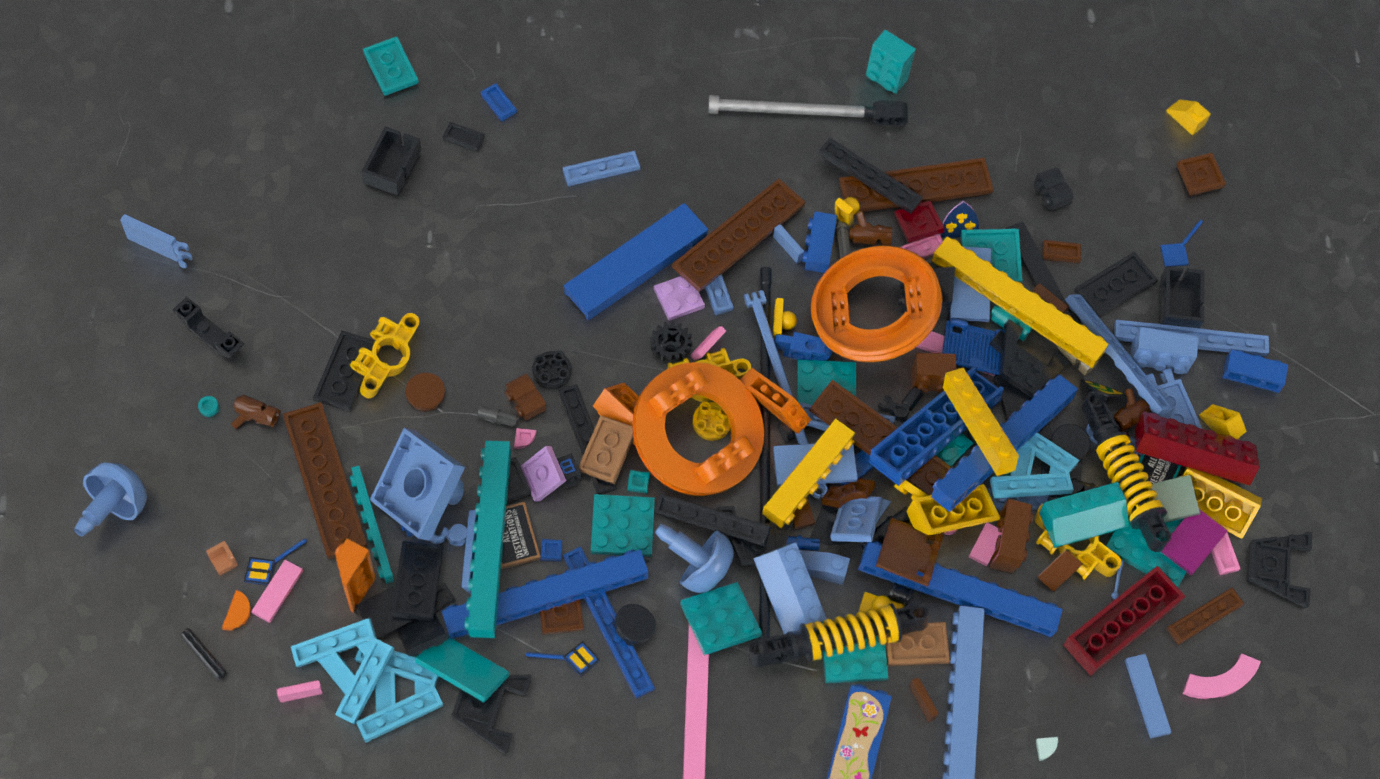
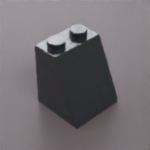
[898,267,955,319]

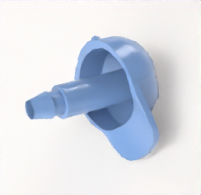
[74,463,147,537]
[655,524,734,593]

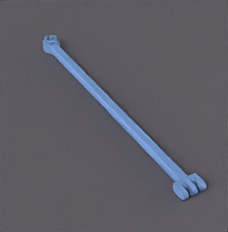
[744,290,827,499]

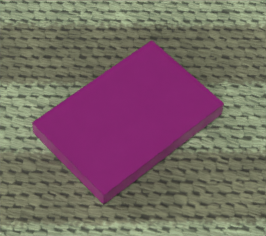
[1161,509,1227,576]

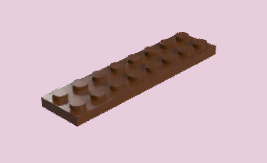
[839,158,994,212]
[672,178,806,292]
[809,380,952,496]
[283,402,368,559]

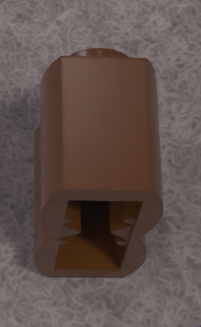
[504,374,546,421]

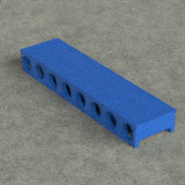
[563,203,708,321]
[868,366,1004,486]

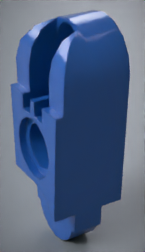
[774,332,832,361]

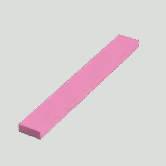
[683,625,709,779]

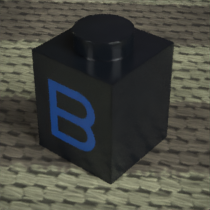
[557,453,581,488]

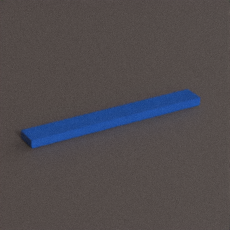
[563,546,655,698]

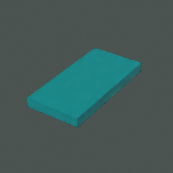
[415,636,509,702]

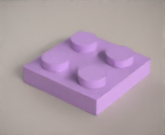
[654,276,705,321]
[520,446,566,502]

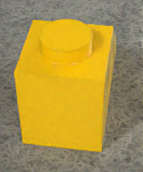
[1166,99,1210,135]
[1199,404,1247,439]

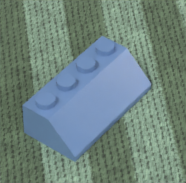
[753,542,827,634]

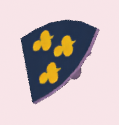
[940,201,979,238]

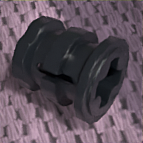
[888,583,914,607]

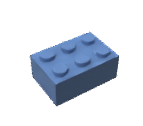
[1130,327,1198,374]

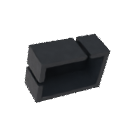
[361,126,421,196]
[1160,266,1204,329]

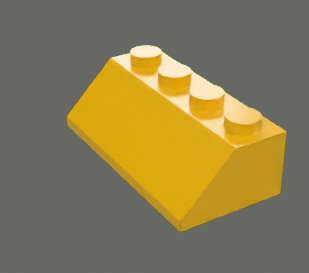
[1181,467,1262,539]
[906,484,1000,535]

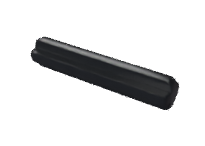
[180,628,226,680]

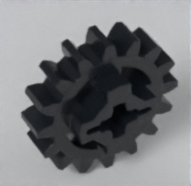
[650,321,693,363]

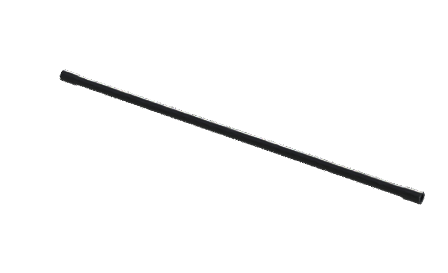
[758,267,772,654]

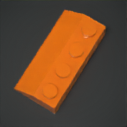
[335,539,376,613]

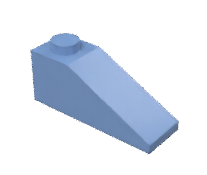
[799,550,850,585]

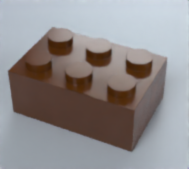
[989,499,1034,574]

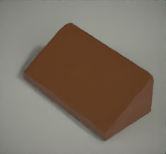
[1038,549,1083,592]

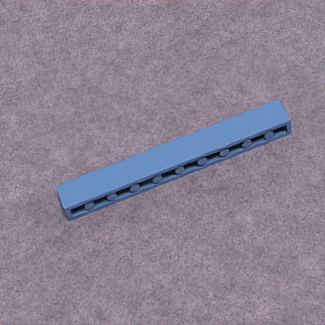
[942,606,984,779]

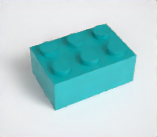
[866,30,916,94]

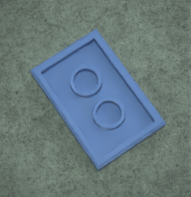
[831,497,882,542]

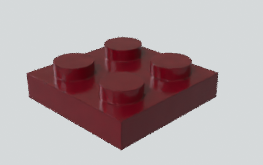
[895,201,944,243]

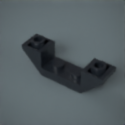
[173,296,244,358]

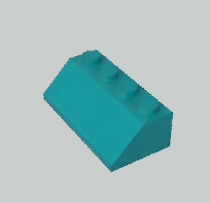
[1039,482,1129,548]

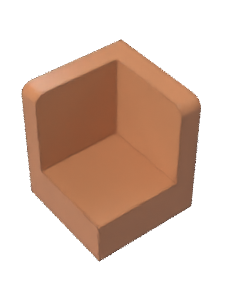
[206,541,238,576]

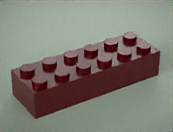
[1134,411,1260,486]
[1063,566,1186,676]

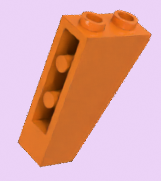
[740,368,811,434]

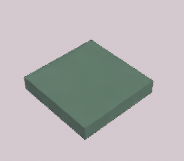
[1151,475,1200,522]

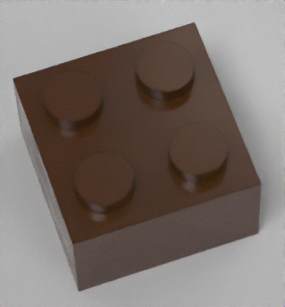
[911,353,956,393]

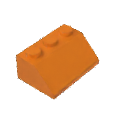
[593,383,666,445]

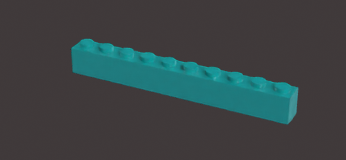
[465,441,511,638]

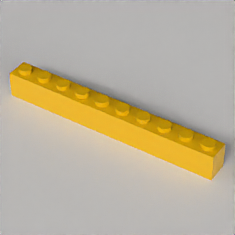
[932,236,1108,368]

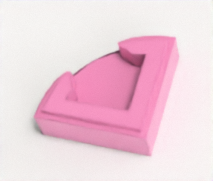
[514,428,536,449]

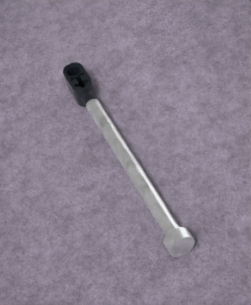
[708,95,908,126]

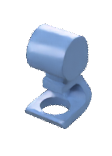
[430,523,467,546]

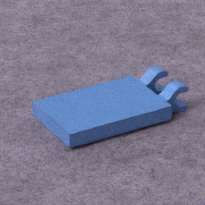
[120,214,193,268]
[1146,368,1202,429]

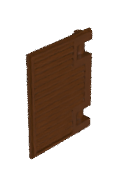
[876,518,943,587]

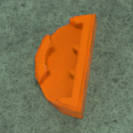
[222,590,251,631]

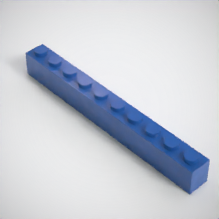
[931,375,1078,512]
[858,541,1063,637]
[442,550,648,639]

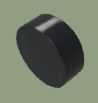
[778,422,794,442]

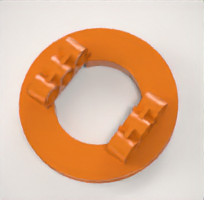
[811,246,942,362]
[632,362,764,496]

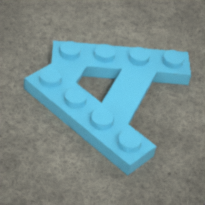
[990,433,1079,498]
[291,618,394,725]
[355,650,443,743]

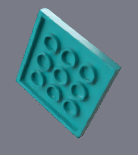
[1106,508,1186,587]

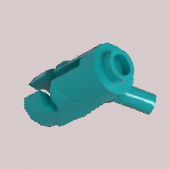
[990,305,1032,341]

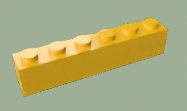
[943,368,1019,476]
[762,419,855,528]

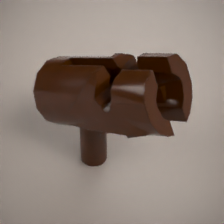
[849,210,892,246]
[1113,388,1151,432]
[231,394,281,429]

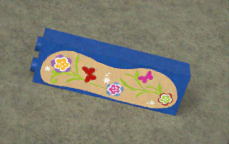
[826,684,892,779]

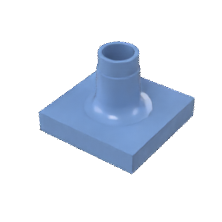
[370,428,465,540]

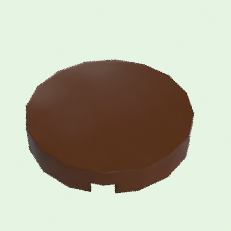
[405,373,445,411]

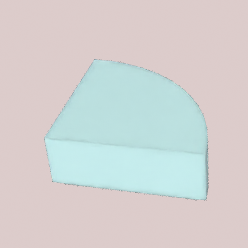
[1036,737,1058,761]

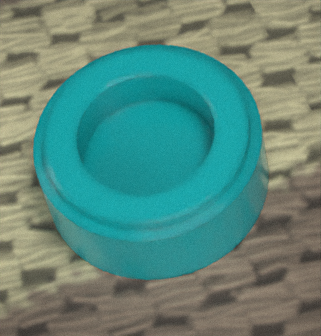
[198,396,219,417]

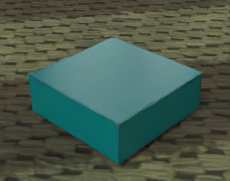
[627,470,650,494]

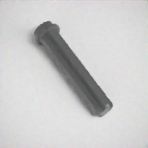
[835,222,850,259]

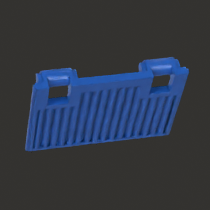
[942,318,1006,375]

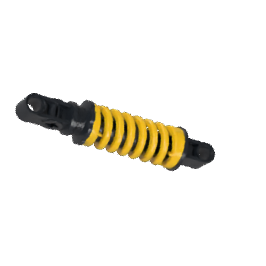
[1081,391,1171,552]
[749,603,929,667]

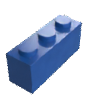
[802,211,837,273]
[1222,349,1288,393]

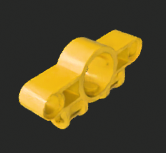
[350,313,420,398]
[668,348,751,402]
[1034,504,1121,580]

